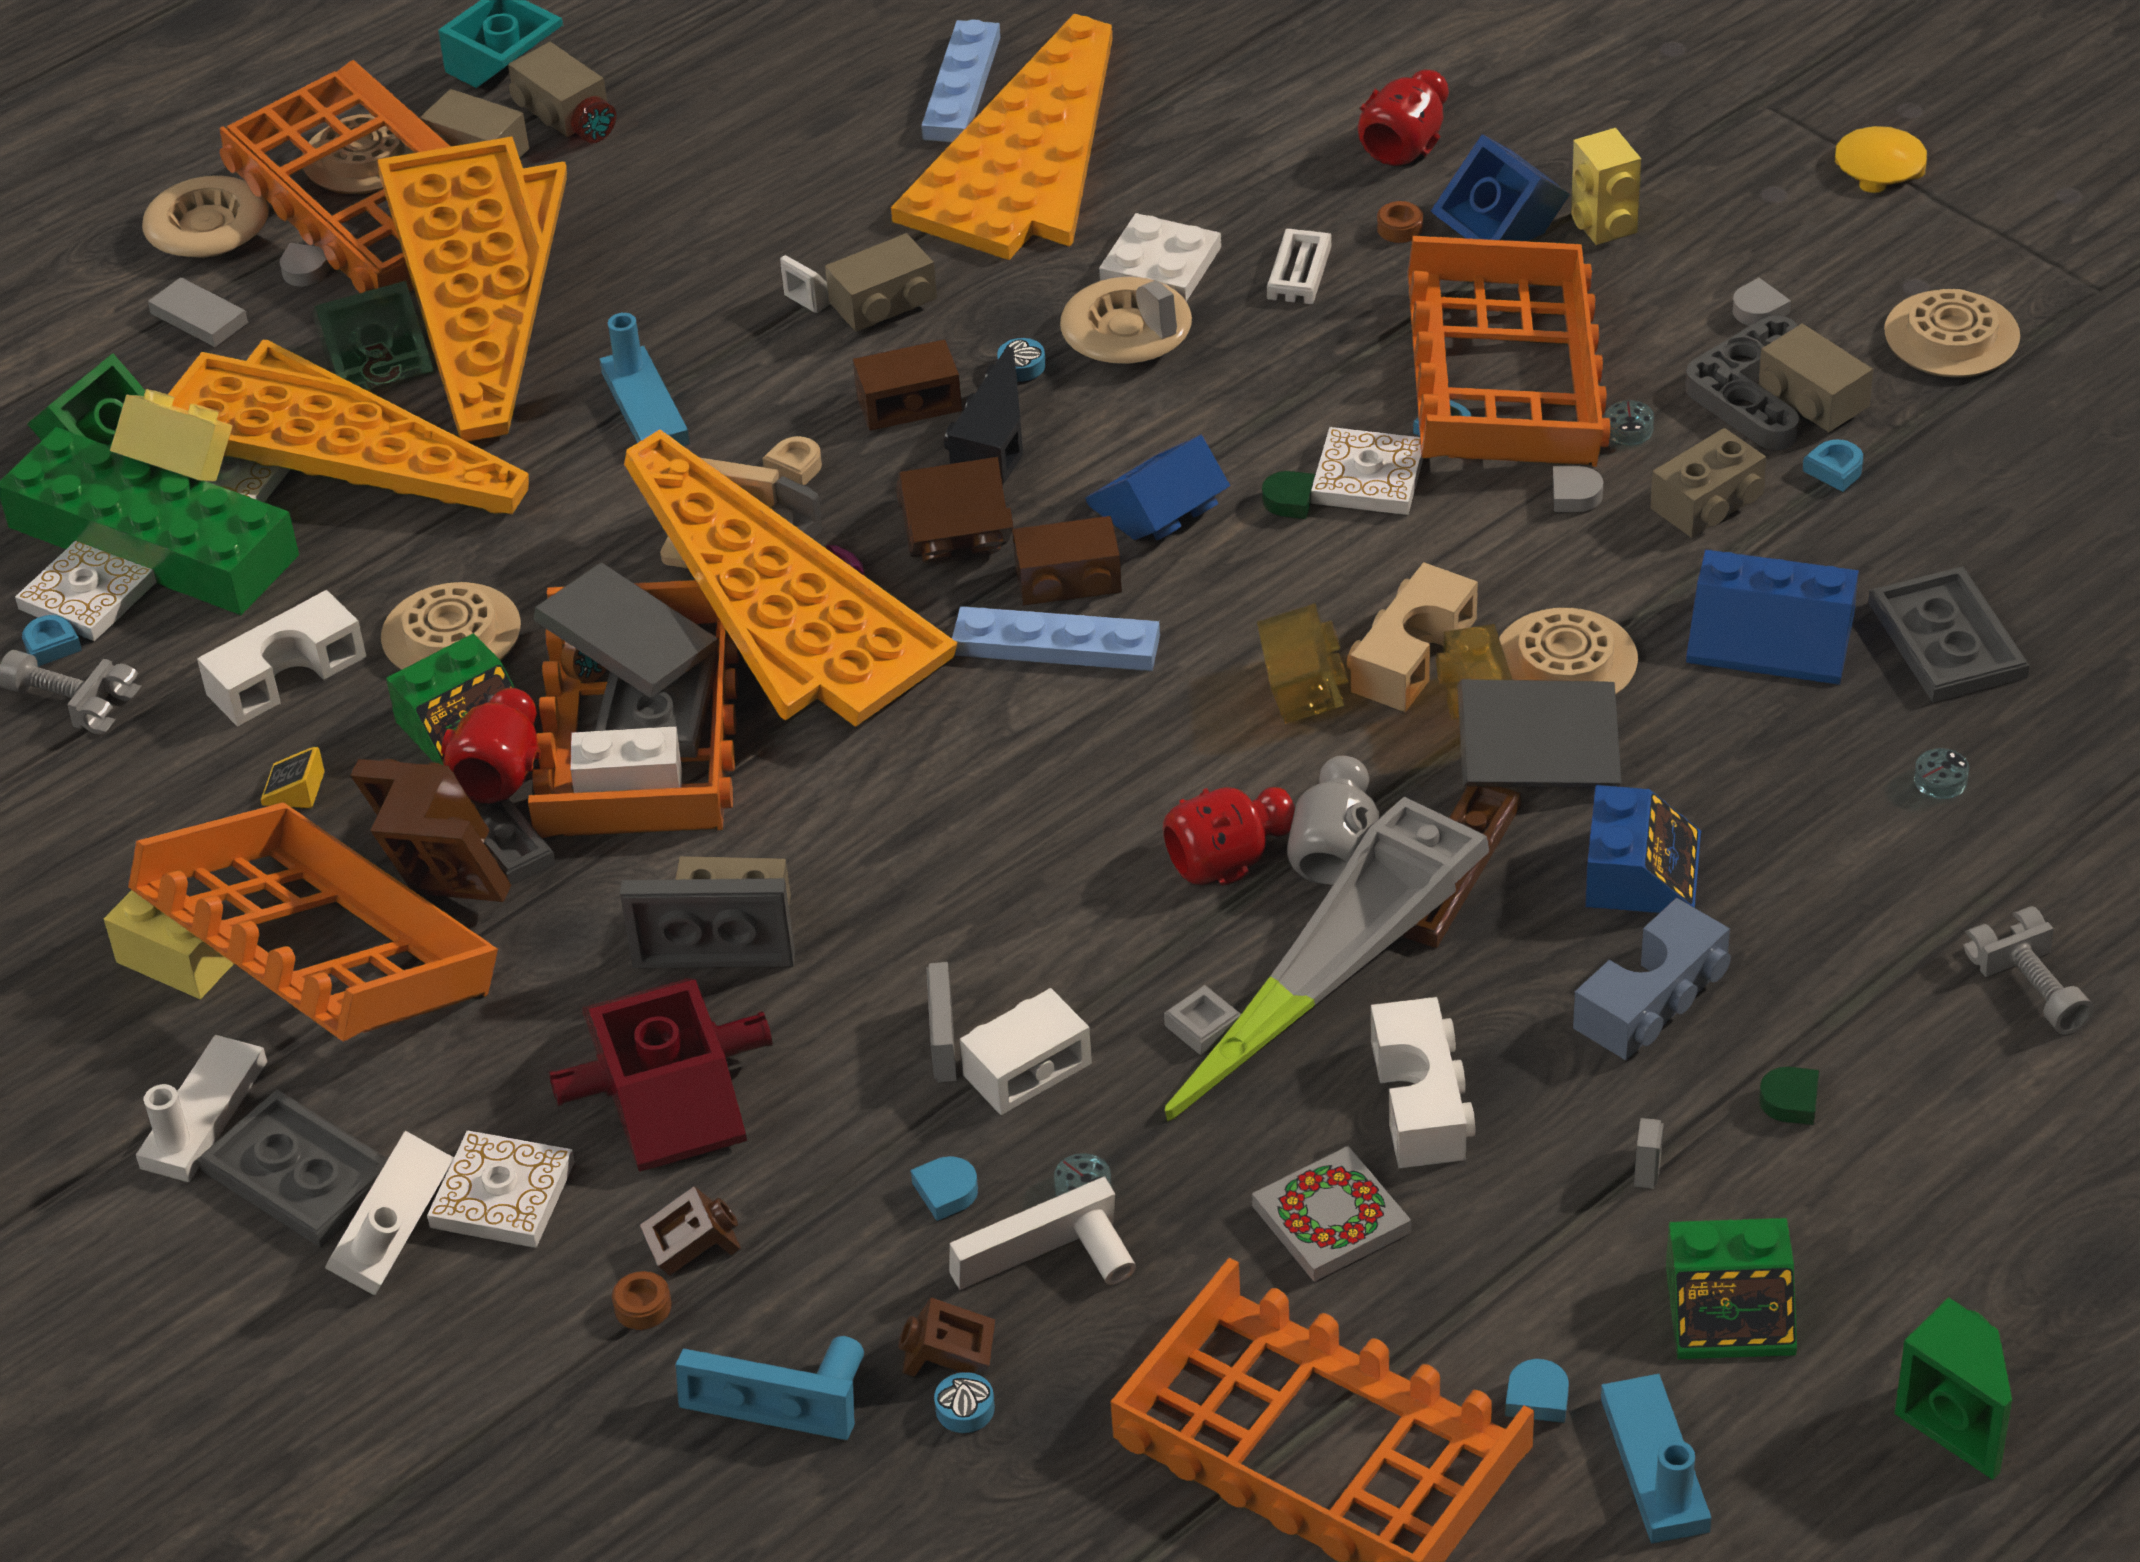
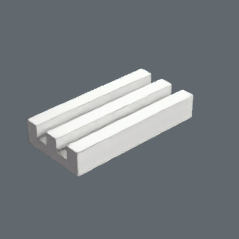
[1267,229,1331,304]

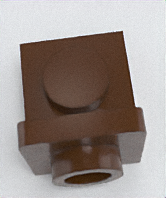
[640,1186,741,1275]
[899,1298,995,1377]

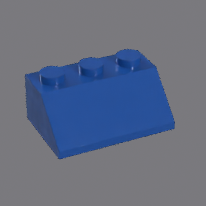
[1686,550,1859,685]

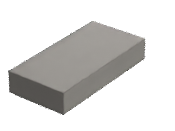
[148,277,248,347]
[926,962,957,1082]

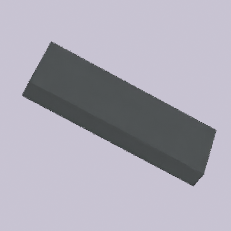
[471,799,555,886]

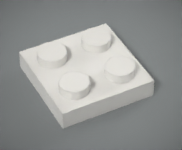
[1099,213,1221,301]

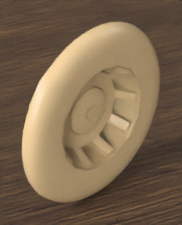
[302,114,414,194]
[142,176,269,258]
[1060,277,1192,364]
[1884,289,2020,378]
[381,582,521,670]
[1494,608,1638,695]

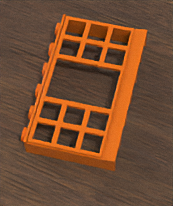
[220,60,451,307]
[1407,236,1610,467]
[528,580,740,839]
[128,802,498,1042]
[1111,1258,1534,1562]

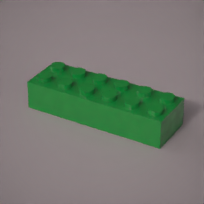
[0,427,299,615]

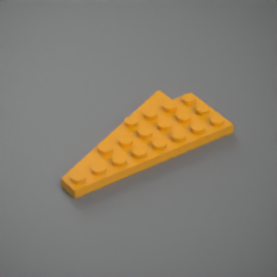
[891,14,1113,260]
[377,136,567,442]
[168,340,529,514]
[624,429,957,727]

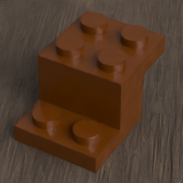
[896,457,1014,563]
[350,759,511,902]

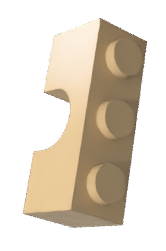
[1347,562,1478,712]

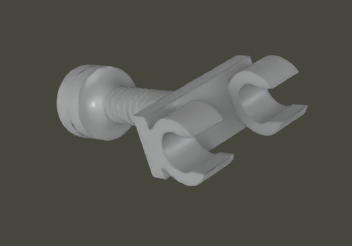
[0,650,141,735]
[1963,906,2094,1035]

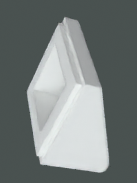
[780,255,830,313]

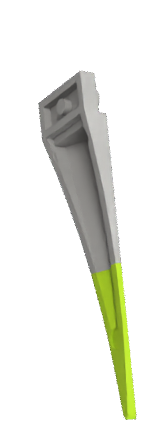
[1165,797,1489,1122]

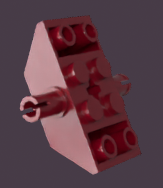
[548,978,773,1172]

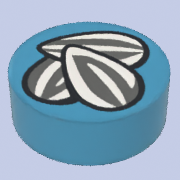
[997,338,1045,382]
[934,1372,995,1433]

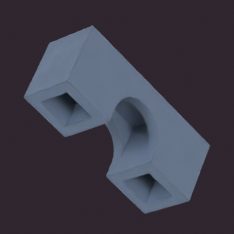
[1573,898,1731,1060]

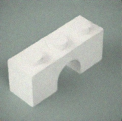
[197,590,366,727]
[1371,997,1476,1168]

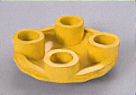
[1835,126,1927,193]

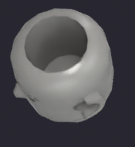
[1287,756,1379,885]

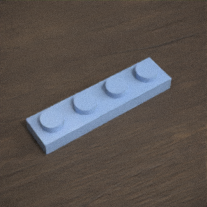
[921,20,1000,142]
[952,606,1160,671]

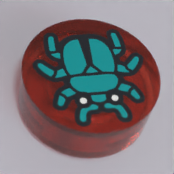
[571,96,617,143]

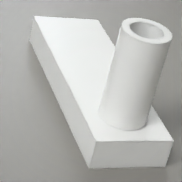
[136,1035,267,1182]
[325,1131,454,1295]
[949,1176,1136,1290]

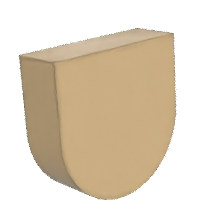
[762,436,822,485]

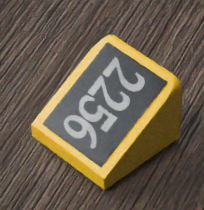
[261,747,325,808]

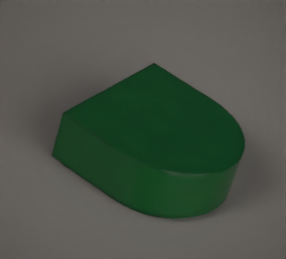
[1262,471,1316,519]
[1759,1067,1819,1125]

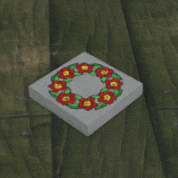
[1252,1146,1411,1282]

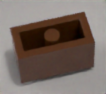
[853,339,962,431]
[1012,516,1122,606]

